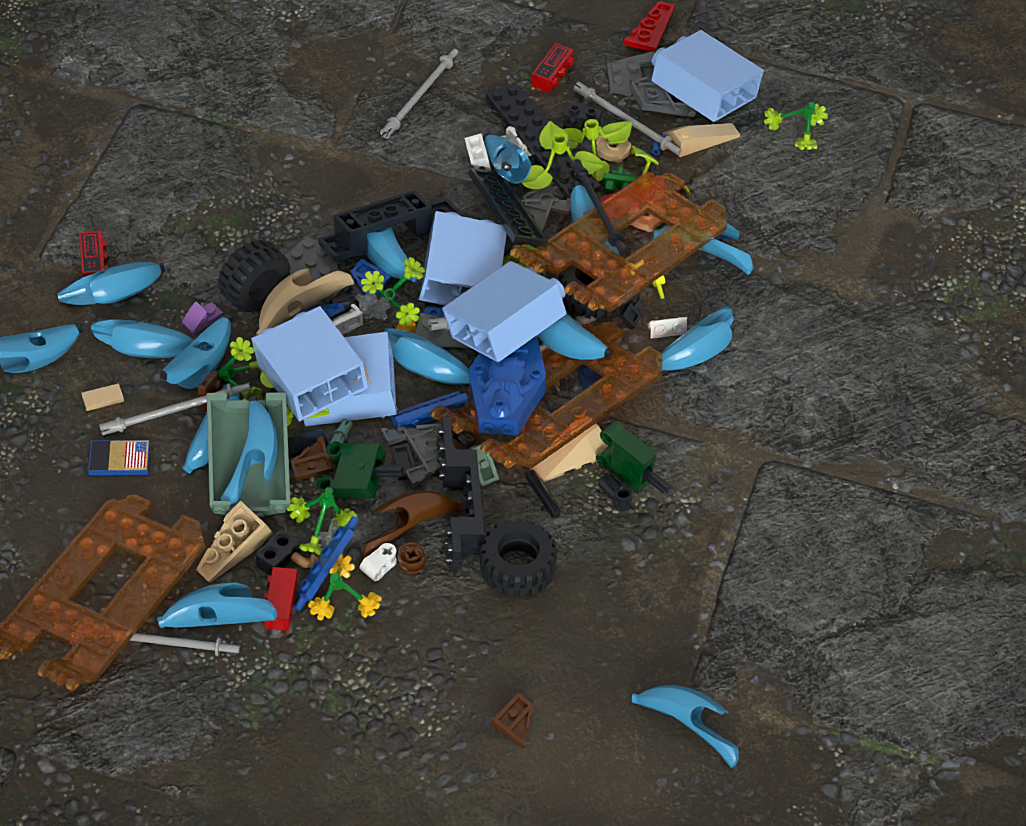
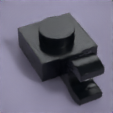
[618,297,644,329]

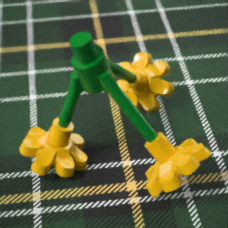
[308,553,382,620]

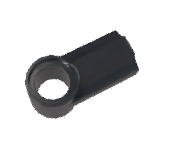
[329,285,369,313]
[598,473,632,511]

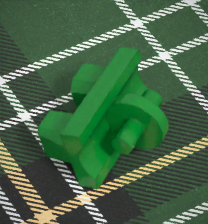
[603,166,636,194]

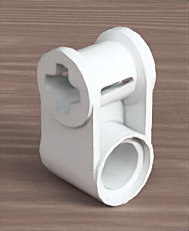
[360,543,397,581]

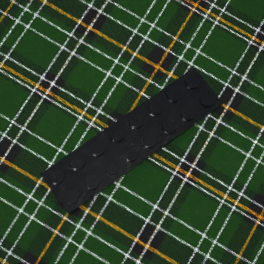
[468,168,549,248]

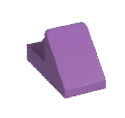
[182,302,223,335]

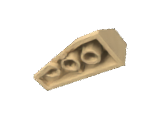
[663,123,741,157]
[530,415,608,482]
[196,501,274,583]

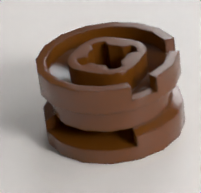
[397,542,426,574]

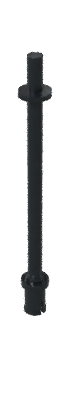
[570,159,626,254]

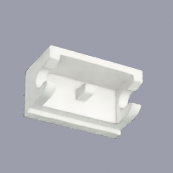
[465,134,492,171]
[331,304,363,335]

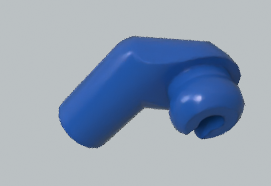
[651,134,668,156]

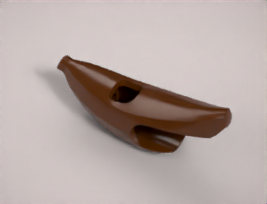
[361,490,464,560]

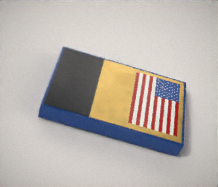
[88,440,150,475]

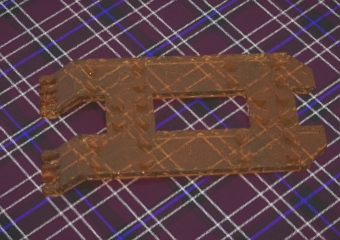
[510,173,727,312]
[430,322,663,468]
[0,494,205,691]

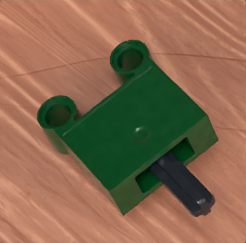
[596,421,671,494]
[316,441,404,499]

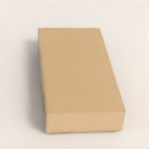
[81,383,124,411]

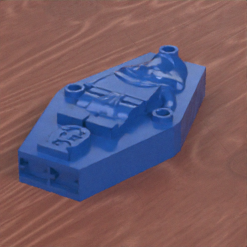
[469,335,546,436]

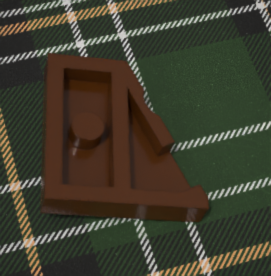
[198,371,222,412]
[290,437,333,481]
[491,692,534,748]

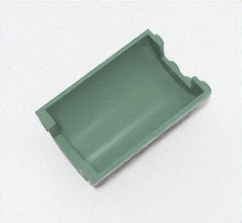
[207,393,290,520]

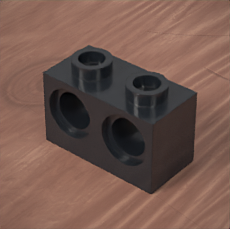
[563,103,602,133]
[255,529,300,575]

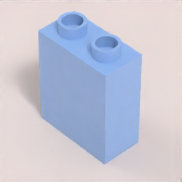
[651,30,764,122]
[419,211,506,306]
[442,261,566,362]
[251,306,368,421]
[304,332,397,426]

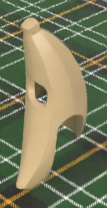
[256,268,354,335]

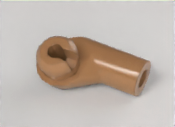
[291,552,320,569]

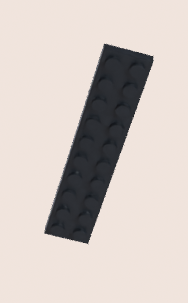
[486,83,601,198]

